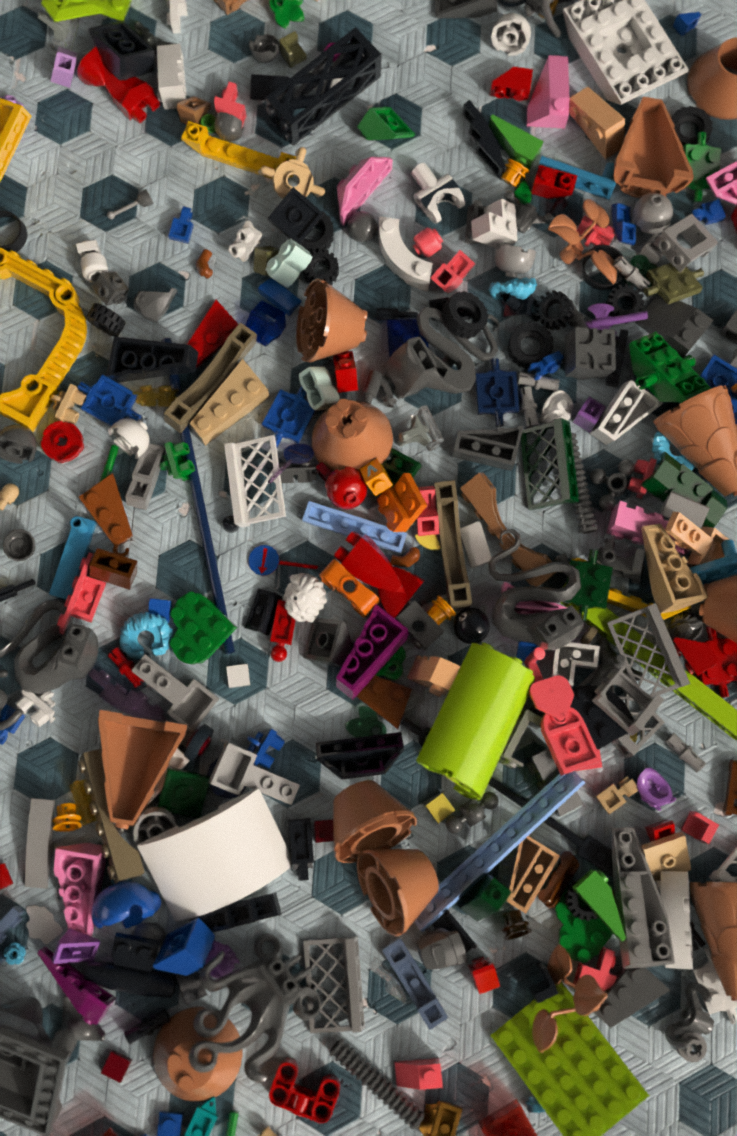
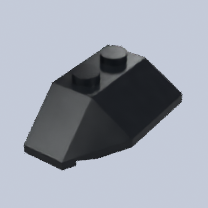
[316,732,404,780]

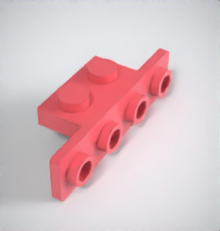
[57,552,106,635]

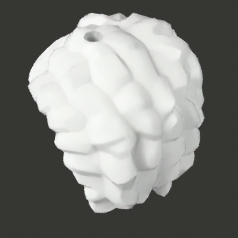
[283,573,327,622]

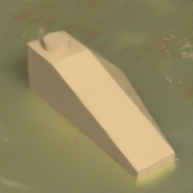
[641,524,708,614]

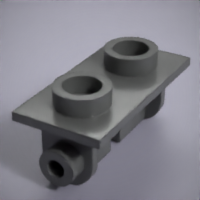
[465,200,486,244]
[279,461,316,483]

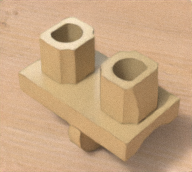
[50,384,87,424]

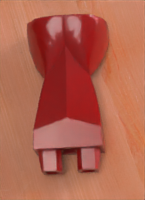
[77,46,160,124]
[334,530,425,618]

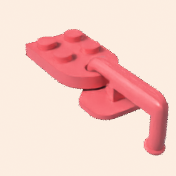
[524,647,602,776]

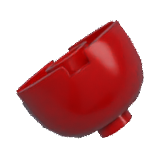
[325,467,367,510]

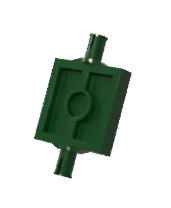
[563,549,613,621]

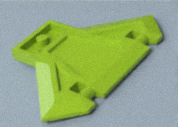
[41,0,133,22]

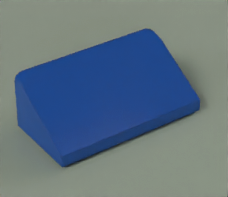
[258,278,302,317]

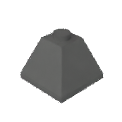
[303,618,354,668]

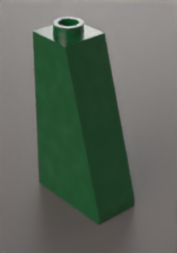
[460,874,512,922]

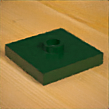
[157,766,210,819]

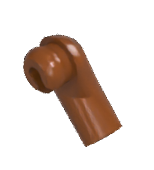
[196,249,213,279]
[391,547,420,568]

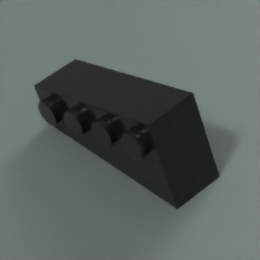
[106,336,199,383]

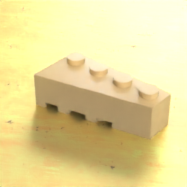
[190,359,269,446]

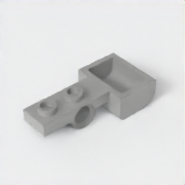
[132,654,219,733]
[208,742,300,805]

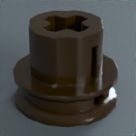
[502,910,532,940]

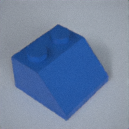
[153,917,216,976]

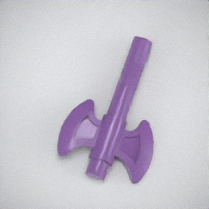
[586,303,648,335]

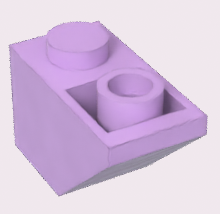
[51,47,77,88]

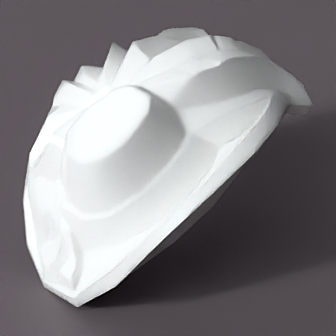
[539,390,573,424]

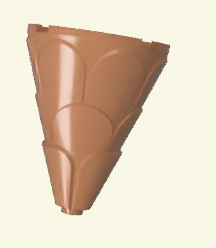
[614,96,693,198]
[653,385,737,497]
[98,710,187,829]
[690,882,737,1001]

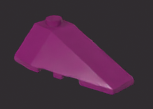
[37,947,116,1025]

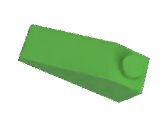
[489,114,544,170]
[572,869,626,942]

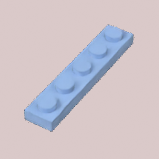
[302,501,407,554]

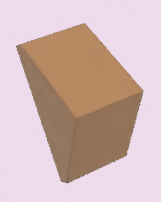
[177,96,211,125]

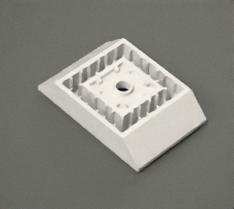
[563,0,689,105]

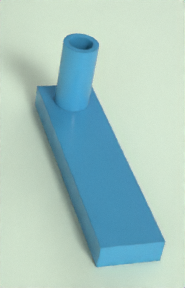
[536,156,616,200]
[49,516,97,600]
[689,539,737,585]

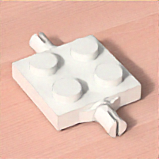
[692,947,737,1024]

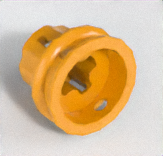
[501,158,530,187]
[426,595,456,625]
[52,803,82,832]

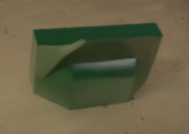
[382,448,422,487]

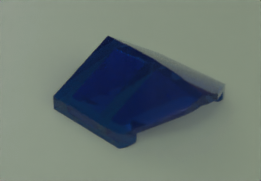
[245,300,286,347]

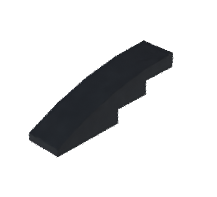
[462,100,505,179]
[189,892,281,933]

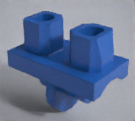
[247,728,285,768]

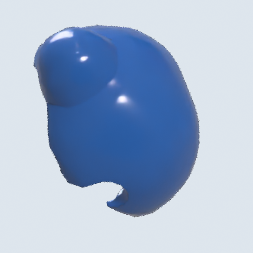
[91,880,161,929]

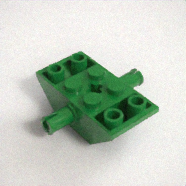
[629,332,711,402]

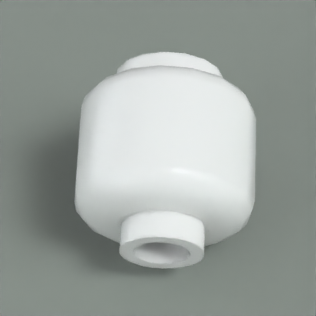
[80,252,108,283]

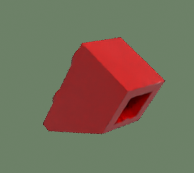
[490,66,533,101]
[531,165,577,199]
[333,351,358,393]
[673,637,720,677]
[468,956,500,995]

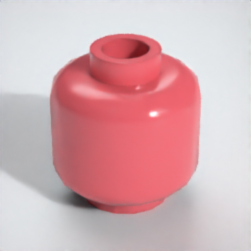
[413,227,443,258]

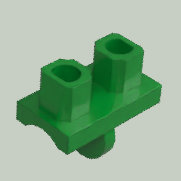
[160,442,195,481]

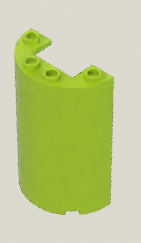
[416,642,535,800]

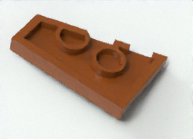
[79,473,133,546]
[356,676,412,730]

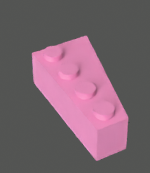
[606,501,690,555]

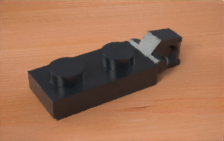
[606,329,629,388]
[288,818,314,881]

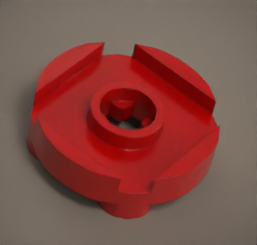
[41,421,84,463]

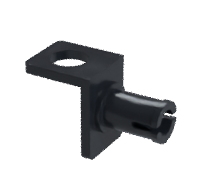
[500,292,538,322]

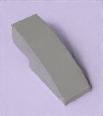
[125,443,166,510]

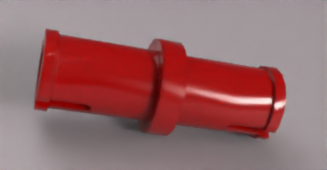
[108,648,144,688]

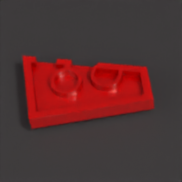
[187,299,239,368]

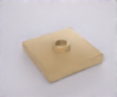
[641,831,691,882]

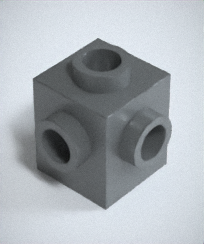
[92,271,129,306]

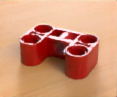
[269,1057,340,1123]

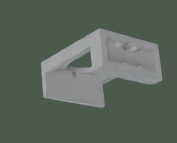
[654,214,719,273]
[592,664,665,736]
[500,710,542,769]

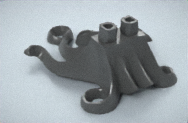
[188,933,321,1082]

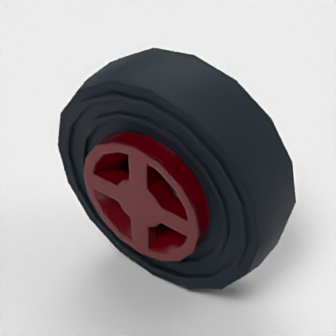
[184,724,214,762]

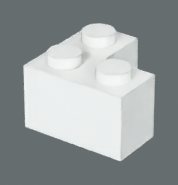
[471,199,518,248]
[552,642,600,688]

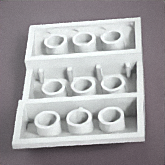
[137,787,292,921]

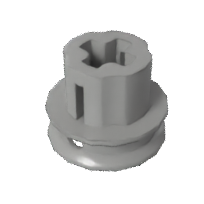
[676,1031,707,1062]

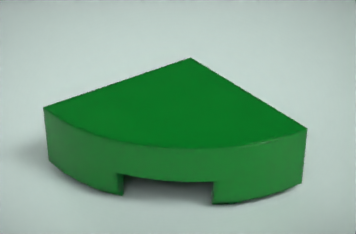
[514,179,532,205]

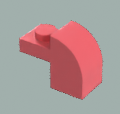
[214,82,247,128]
[431,250,476,293]
[415,486,439,536]
[573,947,617,991]

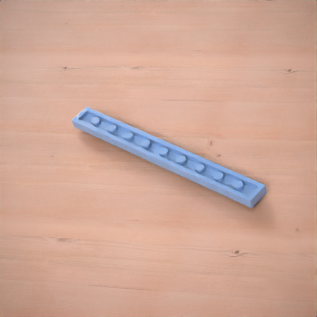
[414,771,585,932]

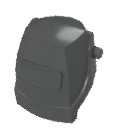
[133,288,177,323]
[417,928,467,969]

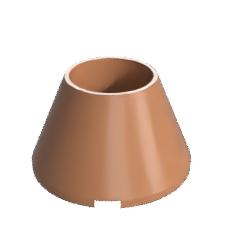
[687,37,737,120]
[333,780,417,863]
[357,849,439,936]

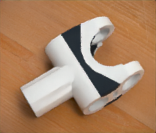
[411,163,465,224]

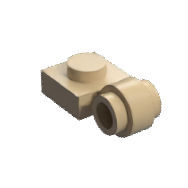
[595,776,638,815]

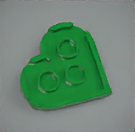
[170,592,238,665]
[554,885,613,963]

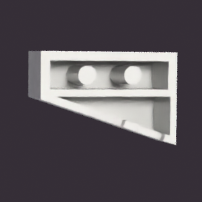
[154,44,187,110]
[590,379,663,445]

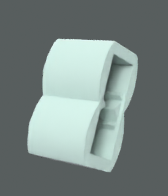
[265,239,312,288]
[299,367,340,410]

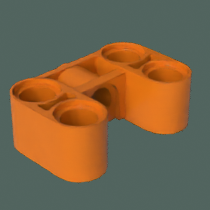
[319,559,379,618]

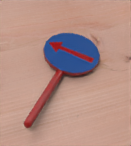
[249,545,318,576]

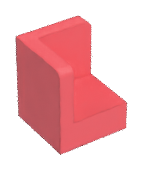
[681,811,719,844]

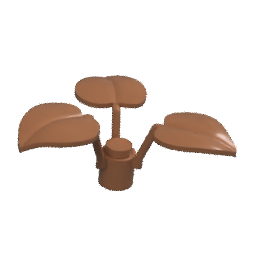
[548,199,617,284]
[532,945,608,1053]

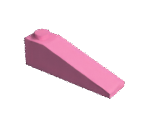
[526,55,569,129]
[54,843,106,937]

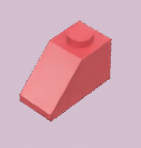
[394,1058,443,1090]

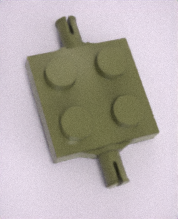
[644,263,704,305]

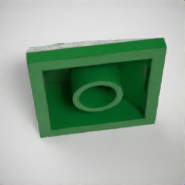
[357,107,415,141]

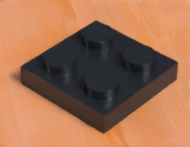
[267,187,324,245]

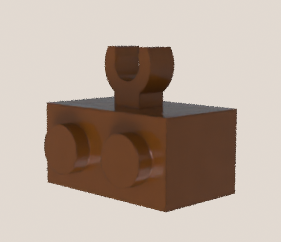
[89,544,138,590]

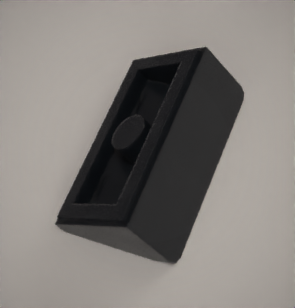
[250,74,290,101]
[244,588,282,635]

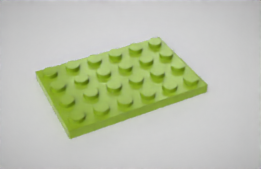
[490,982,650,1136]

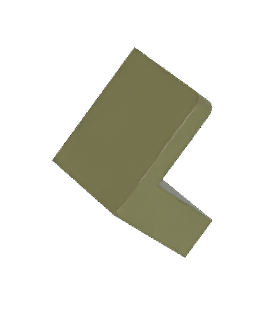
[279,31,307,68]
[254,246,280,276]

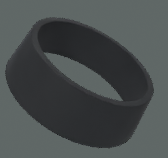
[0,211,27,252]
[582,245,624,290]

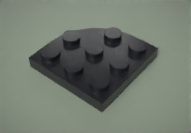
[562,685,634,750]

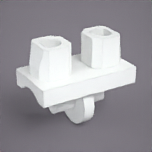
[228,220,263,262]
[16,690,55,727]

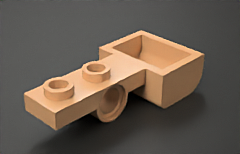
[665,512,728,567]

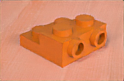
[377,473,427,532]

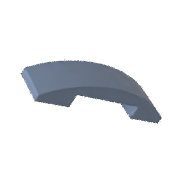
[382,938,449,1030]

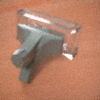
[37,12,80,51]
[397,405,444,452]

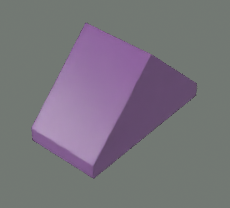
[573,396,606,433]
[52,928,100,964]

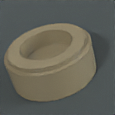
[580,626,598,645]

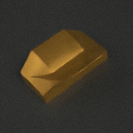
[419,1100,463,1136]

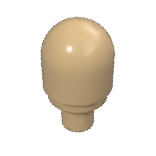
[0,483,19,511]

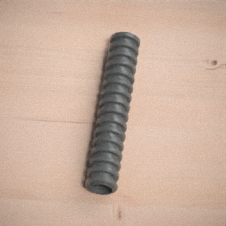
[571,433,598,534]
[329,1038,425,1129]

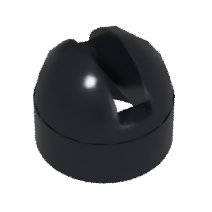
[222,515,239,533]

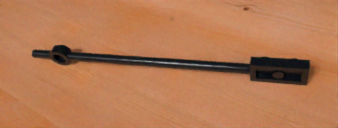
[400,717,613,878]

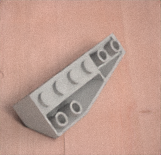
[611,828,675,968]

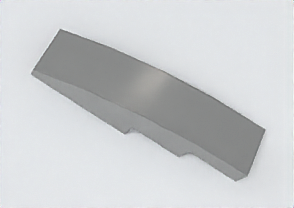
[25,798,55,889]

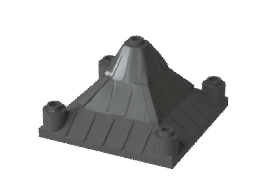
[0,997,77,1136]

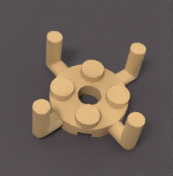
[258,147,325,199]

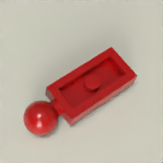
[270,600,296,662]

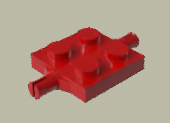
[699,627,737,698]

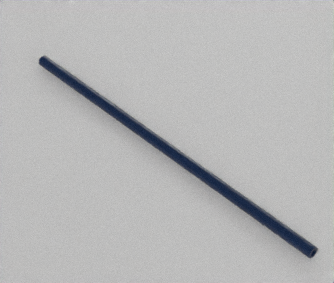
[161,338,235,654]

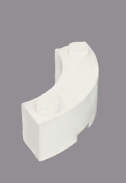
[379,216,433,291]
[656,871,693,969]

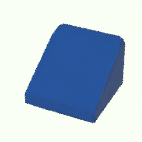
[673,12,701,36]
[149,598,172,623]

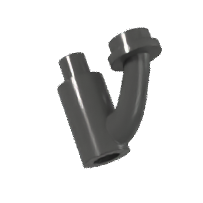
[363,370,397,408]

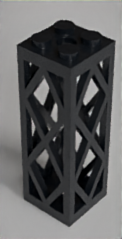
[265,27,382,146]

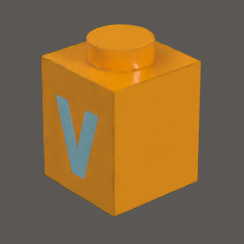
[360,458,393,496]

